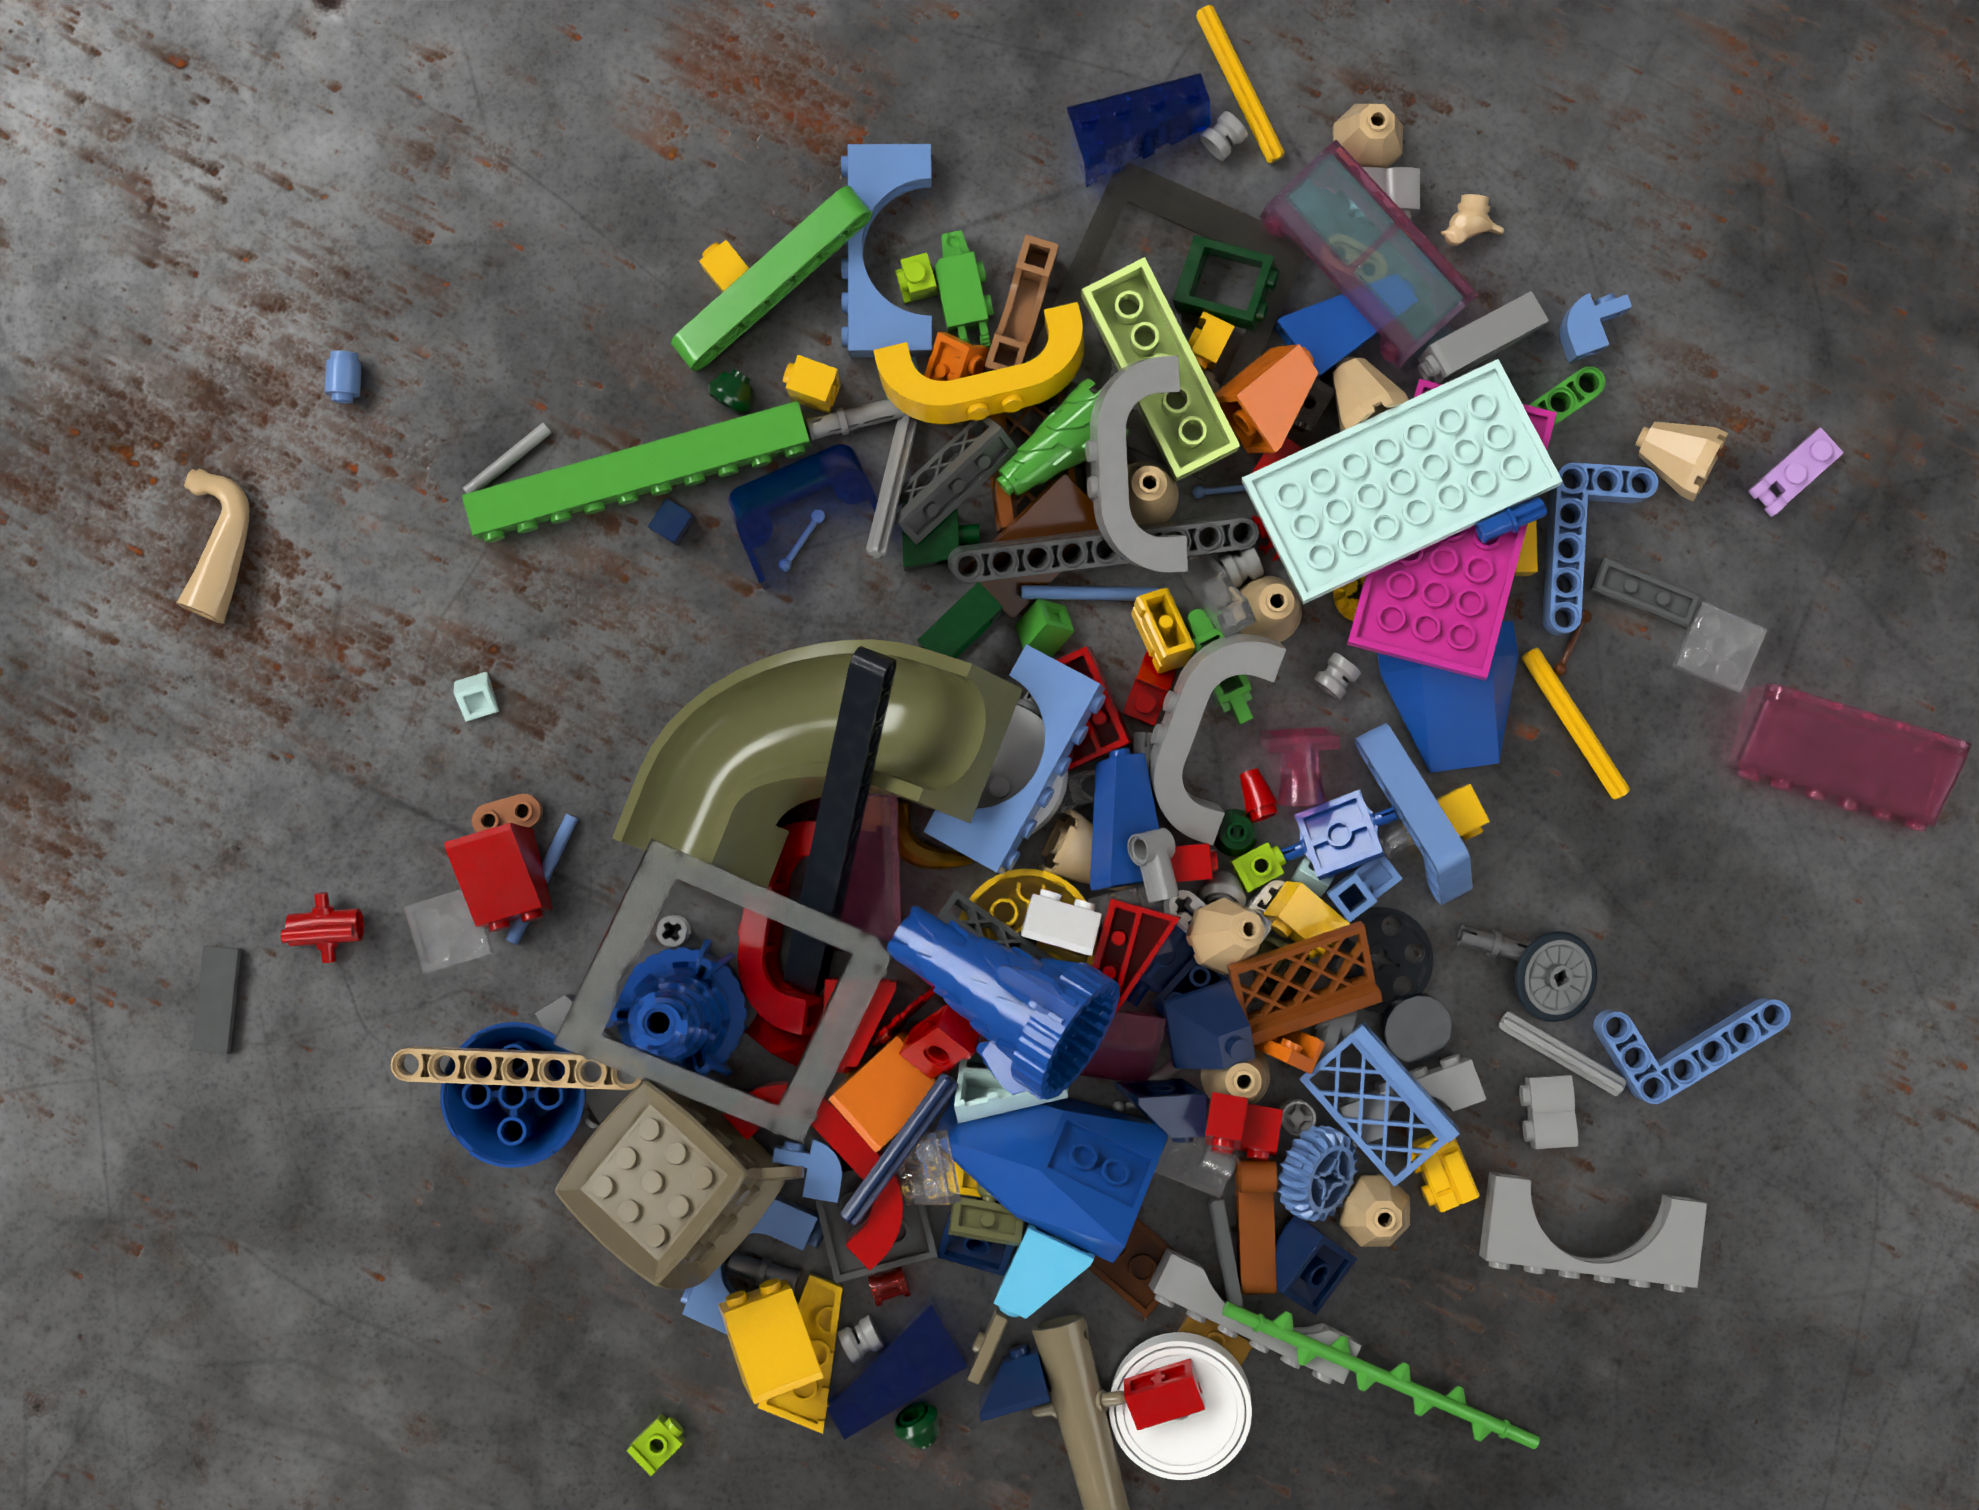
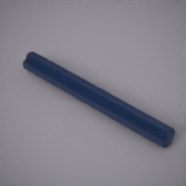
[840,1073,958,1226]

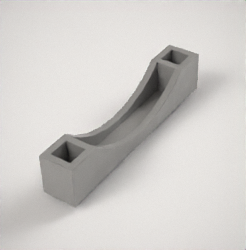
[1148,1247,1362,1384]

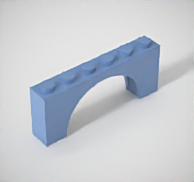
[841,144,932,358]
[923,644,1106,874]

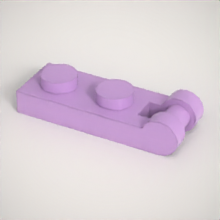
[1747,427,1844,517]

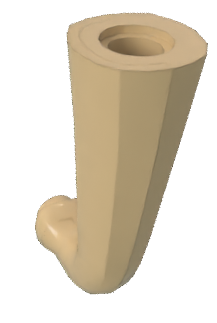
[176,468,250,624]

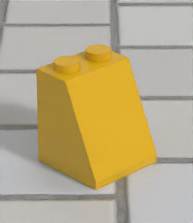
[718,1278,823,1404]

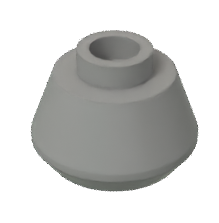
[1198,871,1246,906]

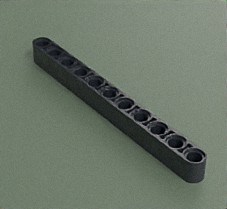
[784,646,897,995]

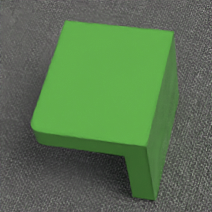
[1016,598,1074,657]

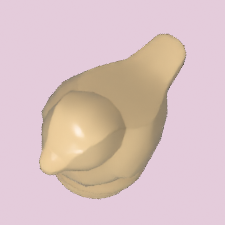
[1441,194,1504,246]

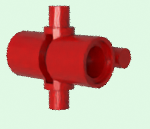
[281,892,364,963]

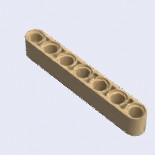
[391,1046,648,1090]

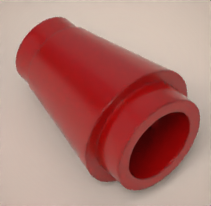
[1239,768,1279,822]

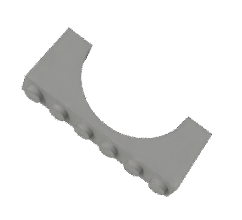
[1479,1172,1707,1293]

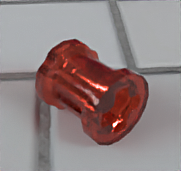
[868,1266,911,1307]

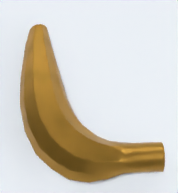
[892,803,973,869]

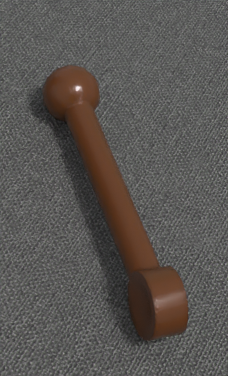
[1553,610,1592,676]

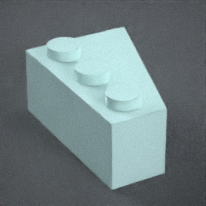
[954,1042,1069,1123]

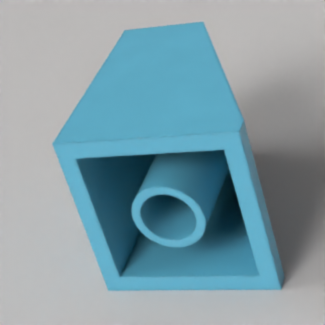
[993,1223,1095,1319]

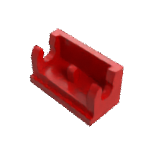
[1123,1358,1206,1431]

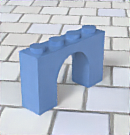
[680,1195,819,1334]

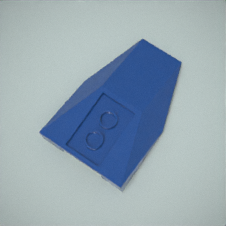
[931,1091,1168,1263]

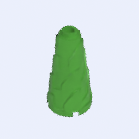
[996,378,1129,496]

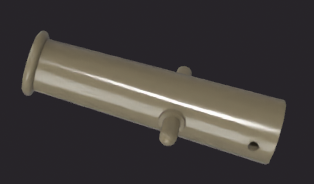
[1032,1313,1133,1510]

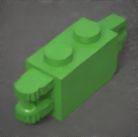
[935,230,994,350]
[1185,608,1253,726]

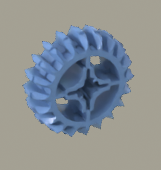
[1277,1125,1359,1222]

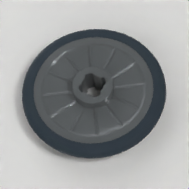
[1515,931,1597,1022]

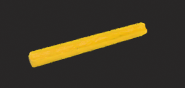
[1196,5,1285,163]
[1522,648,1630,800]

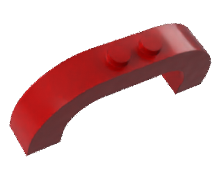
[737,820,823,1035]
[722,1081,904,1271]

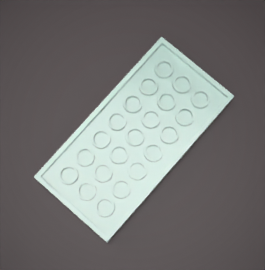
[1242,359,1562,604]

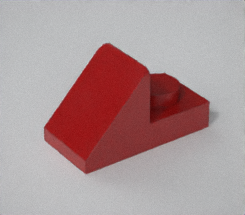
[1122,650,1177,727]

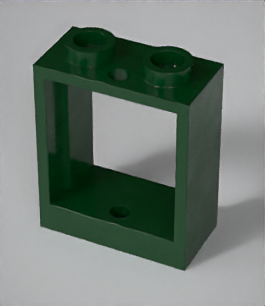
[1173,235,1280,332]
[917,582,1003,658]

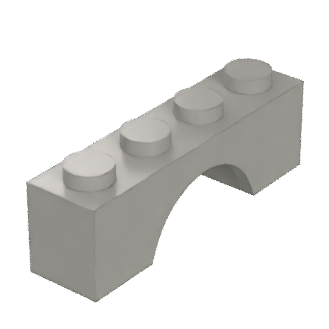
[1338,1054,1487,1147]

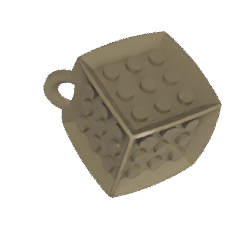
[555,1078,804,1290]

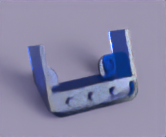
[728,444,878,590]

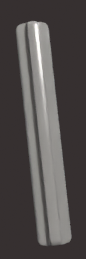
[1498,1011,1627,1096]

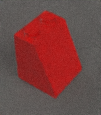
[444,823,553,932]
[821,977,899,1073]

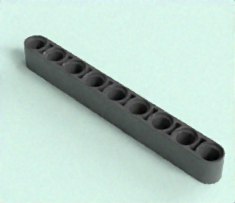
[947,513,1259,583]

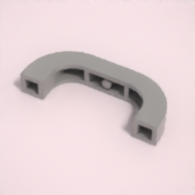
[1085,356,1188,572]
[1148,634,1286,846]

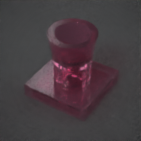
[1260,726,1340,806]

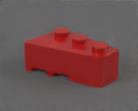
[1057,646,1133,771]
[1092,898,1181,1013]

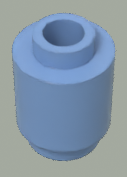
[325,351,362,404]

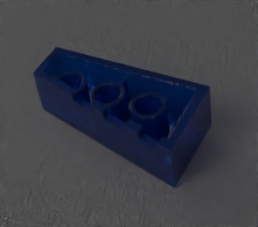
[1067,73,1211,188]
[826,1298,968,1440]

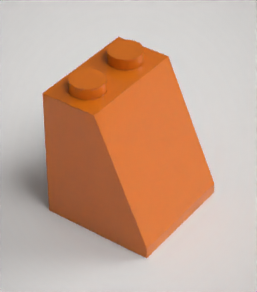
[1214,344,1319,453]
[828,1027,948,1152]

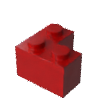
[1205,1092,1283,1161]

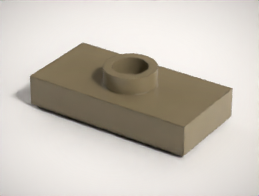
[967,1308,1008,1385]

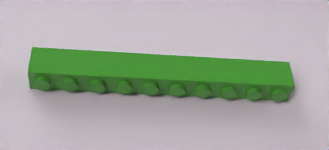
[462,401,812,543]

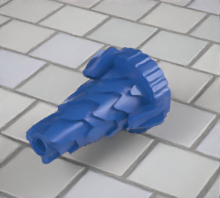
[887,906,1120,1100]
[602,939,750,1089]

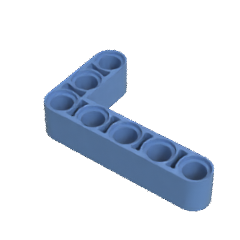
[1542,463,1659,636]
[1354,723,1473,905]
[1593,998,1791,1104]

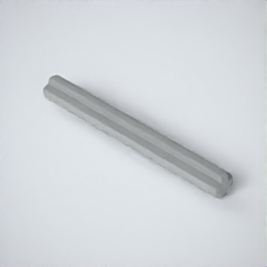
[866,415,917,559]

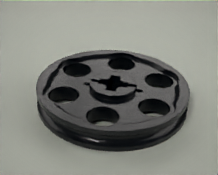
[1327,907,1433,1012]

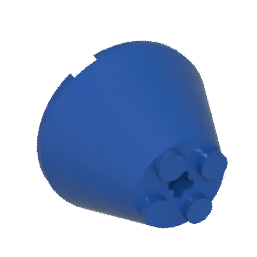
[440,1022,586,1168]

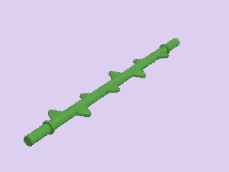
[1222,1302,1540,1449]

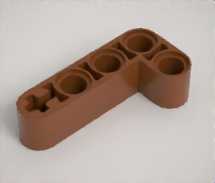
[1235,1156,1277,1295]

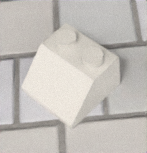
[1020,889,1102,956]

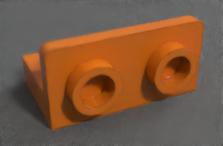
[924,332,989,381]
[1254,1030,1325,1074]

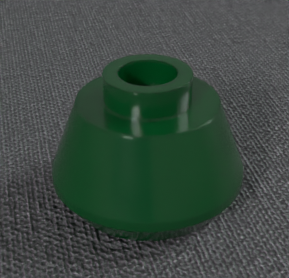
[707,369,753,414]
[1214,809,1259,856]
[893,1402,940,1449]

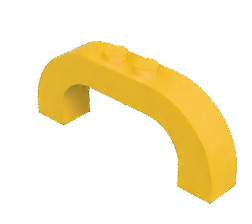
[873,302,1085,424]

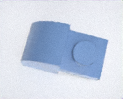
[1559,293,1632,363]
[1326,856,1403,923]
[772,1137,843,1203]

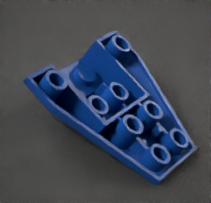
[1377,621,1518,773]

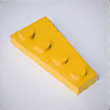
[757,1273,843,1434]

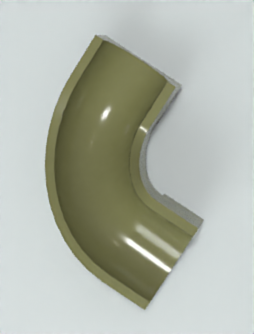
[612,639,1023,898]

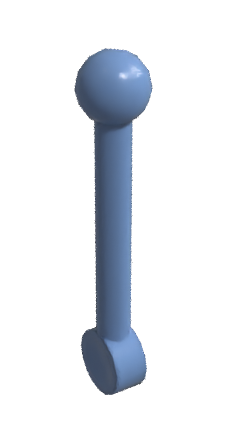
[1192,485,1246,499]
[778,510,825,572]

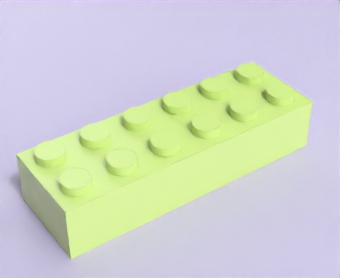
[1081,257,1240,482]

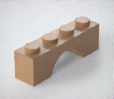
[984,234,1059,372]

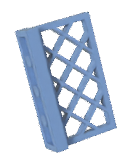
[1299,1021,1460,1187]

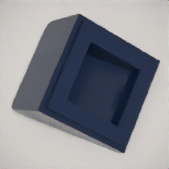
[647,498,696,546]

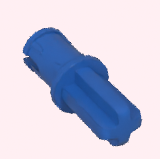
[1475,497,1547,544]

